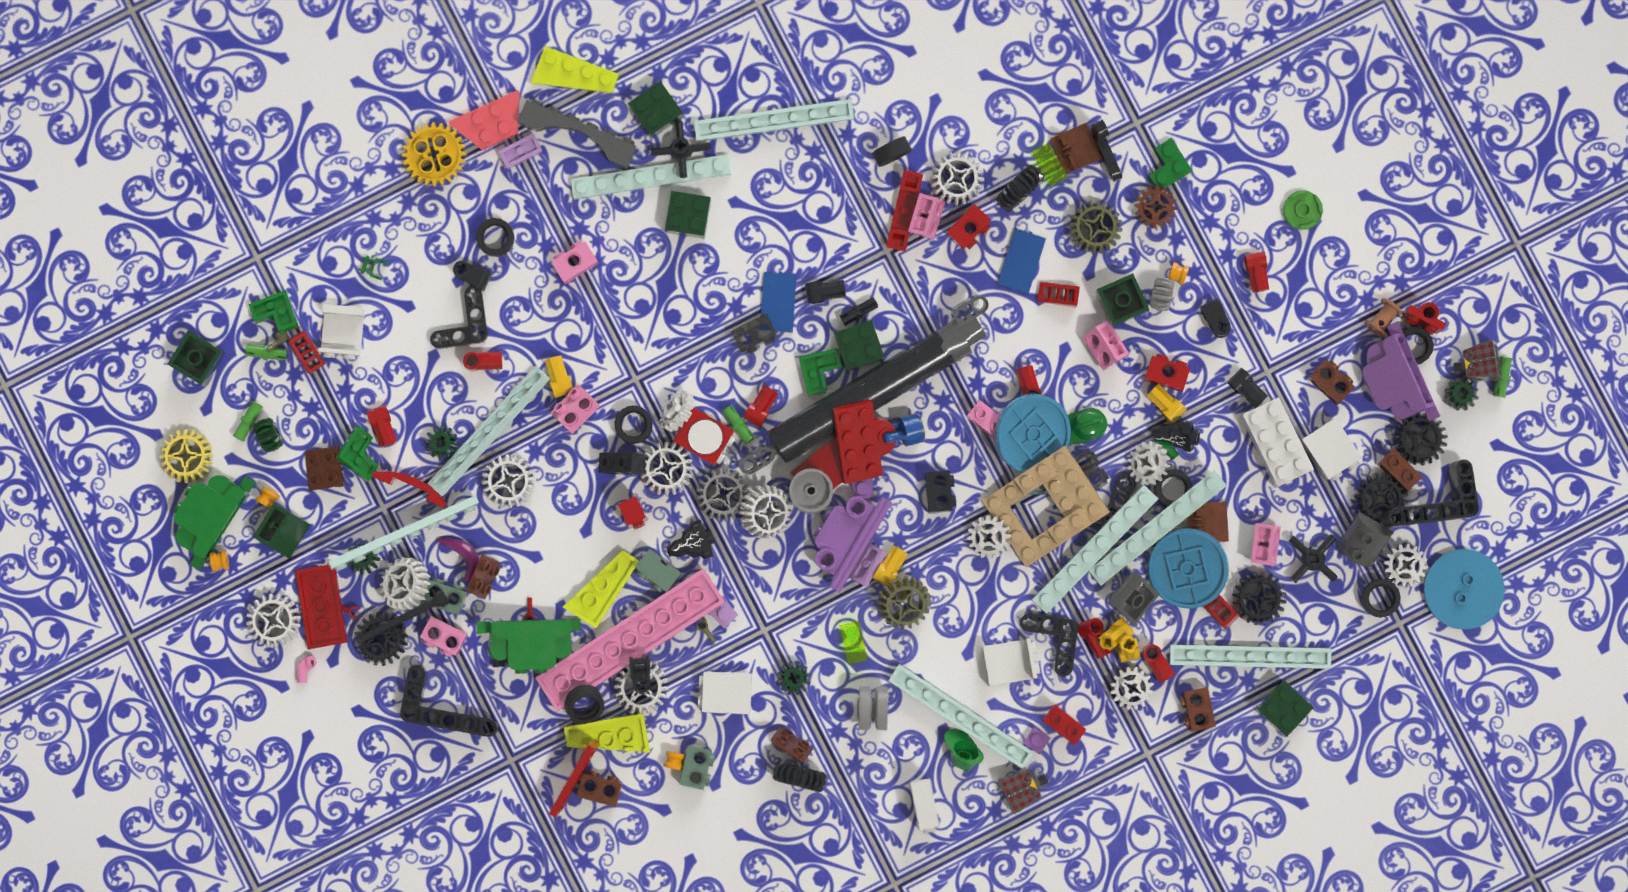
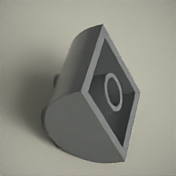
[1338,512,1394,567]
[1107,571,1159,626]

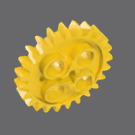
[402,122,467,187]

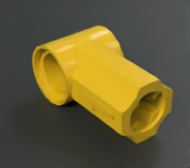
[545,355,573,398]
[1146,384,1187,424]
[873,545,908,587]
[1099,617,1135,651]
[1117,635,1140,663]

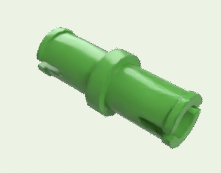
[245,344,287,361]
[1493,356,1513,398]
[233,401,263,442]
[722,405,755,445]

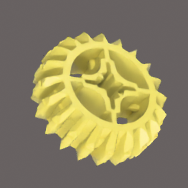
[159,429,214,483]

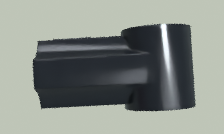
[805,280,846,304]
[1227,368,1268,408]

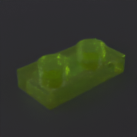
[1031,143,1068,187]
[839,621,868,665]

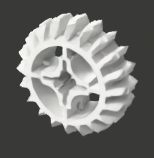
[930,152,984,206]
[641,442,694,496]
[482,454,536,508]
[739,484,793,539]
[379,557,431,612]
[246,593,301,648]
[614,662,669,714]

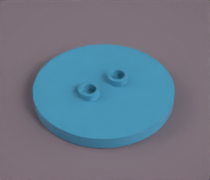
[995,394,1071,473]
[1148,528,1229,609]
[1423,549,1505,630]

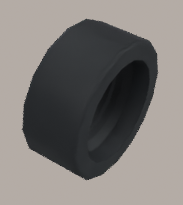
[872,136,912,167]
[476,218,515,257]
[1403,327,1434,365]
[614,405,653,444]
[1154,469,1192,507]
[1361,579,1401,618]
[564,685,605,724]

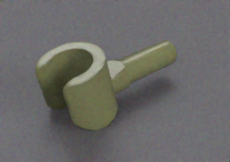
[266,332,289,352]
[695,617,716,643]

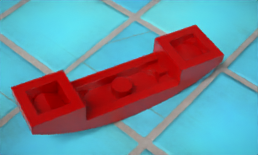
[886,169,924,252]
[372,471,448,509]

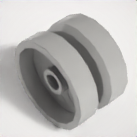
[789,468,833,515]
[857,686,888,730]

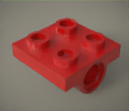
[1403,302,1446,335]

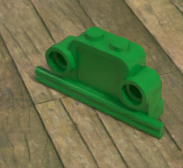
[173,475,256,571]
[476,619,581,674]

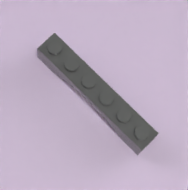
[517,99,637,170]

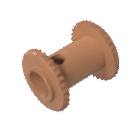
[1364,298,1404,338]

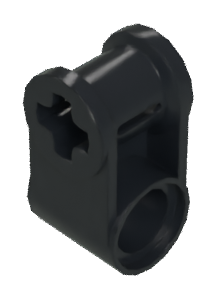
[453,260,493,291]
[1200,298,1231,338]
[629,655,651,694]

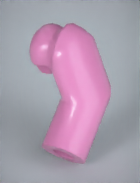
[297,656,317,683]

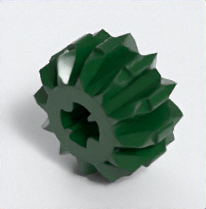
[1444,377,1479,411]
[254,418,283,452]
[424,425,459,460]
[347,541,381,575]
[777,661,811,695]

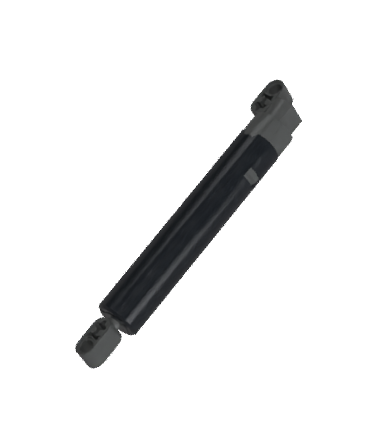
[738,295,989,475]

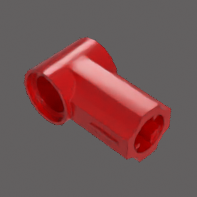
[1244,251,1269,293]
[463,352,503,372]
[1016,365,1042,395]
[743,385,778,428]
[366,405,398,448]
[1078,618,1113,659]
[1141,644,1175,683]

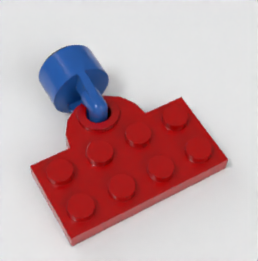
[832,400,925,485]

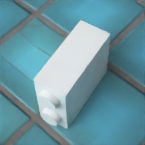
[1300,418,1362,481]
[698,672,752,714]
[910,778,940,833]

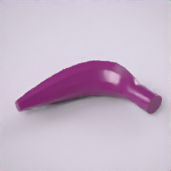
[437,538,479,582]

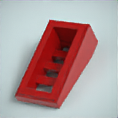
[1037,282,1080,307]
[287,330,326,374]
[1203,595,1239,630]

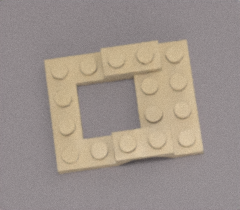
[982,445,1110,567]

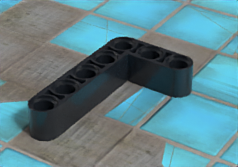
[1381,459,1479,528]
[400,665,499,737]

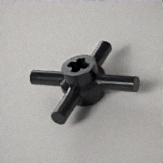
[651,121,711,178]
[1289,534,1338,583]

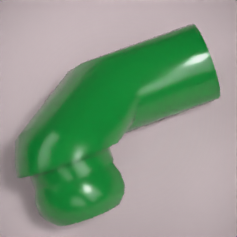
[1153,440,1179,460]

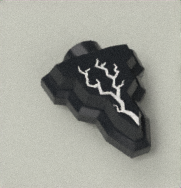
[1151,421,1200,452]
[667,519,715,559]

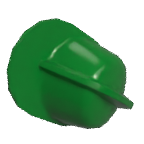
[1067,408,1107,444]
[944,729,984,773]

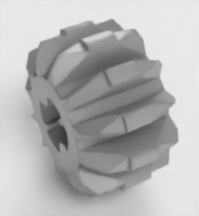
[1150,277,1175,311]

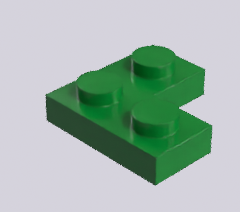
[1148,137,1193,191]
[248,290,299,334]
[799,348,842,396]
[335,426,379,482]

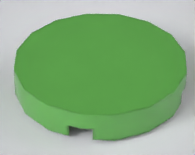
[1283,190,1323,230]

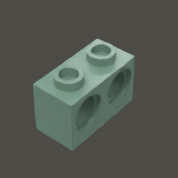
[421,578,468,615]
[680,745,715,790]

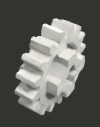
[659,390,695,432]
[1127,441,1170,485]
[967,515,1012,559]
[1383,544,1428,587]
[1110,667,1154,710]

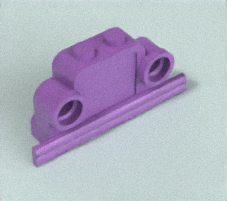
[1363,321,1440,421]
[813,496,892,593]

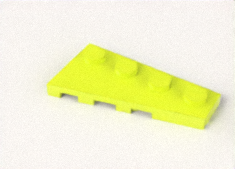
[531,46,619,94]
[563,550,639,629]
[564,713,650,753]

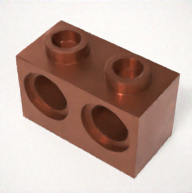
[1307,360,1355,406]
[1377,449,1422,492]
[1180,687,1216,732]
[576,770,623,807]

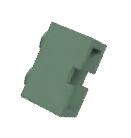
[635,548,682,593]

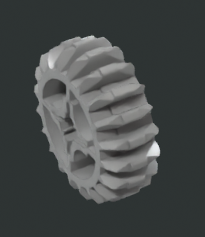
[696,468,749,522]

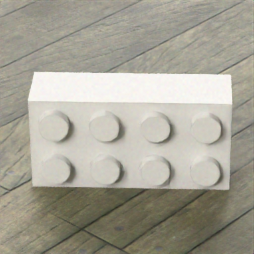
[1240,397,1314,488]

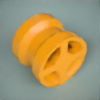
[1168,262,1189,286]
[255,486,280,508]
[210,550,230,572]
[663,751,686,771]

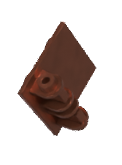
[1050,123,1102,174]
[305,446,345,491]
[1187,502,1229,542]
[466,554,501,599]
[770,726,813,763]

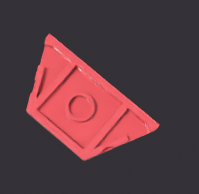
[449,90,520,151]

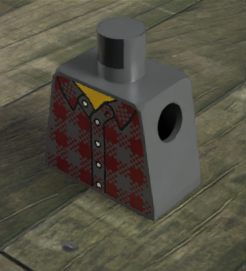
[1453,339,1503,382]
[998,770,1049,814]

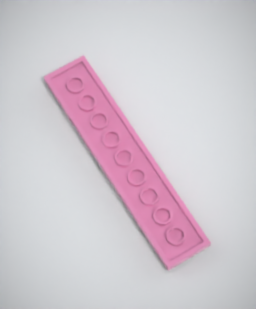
[535,568,725,712]

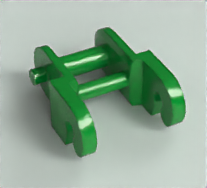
[358,256,388,281]

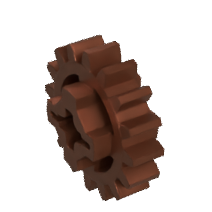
[1134,185,1178,229]

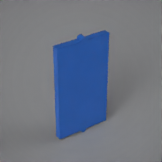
[997,229,1046,294]
[760,271,797,334]

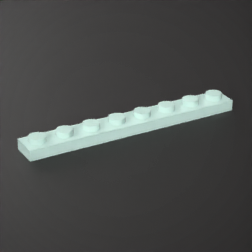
[694,99,854,142]
[571,154,731,200]
[428,366,551,497]
[1089,470,1227,586]
[1032,484,1158,614]
[328,495,479,571]
[1170,645,1332,669]
[888,664,1034,769]

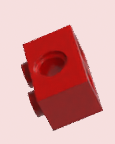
[946,204,991,251]
[1144,354,1190,392]
[618,496,648,530]
[1042,705,1087,745]

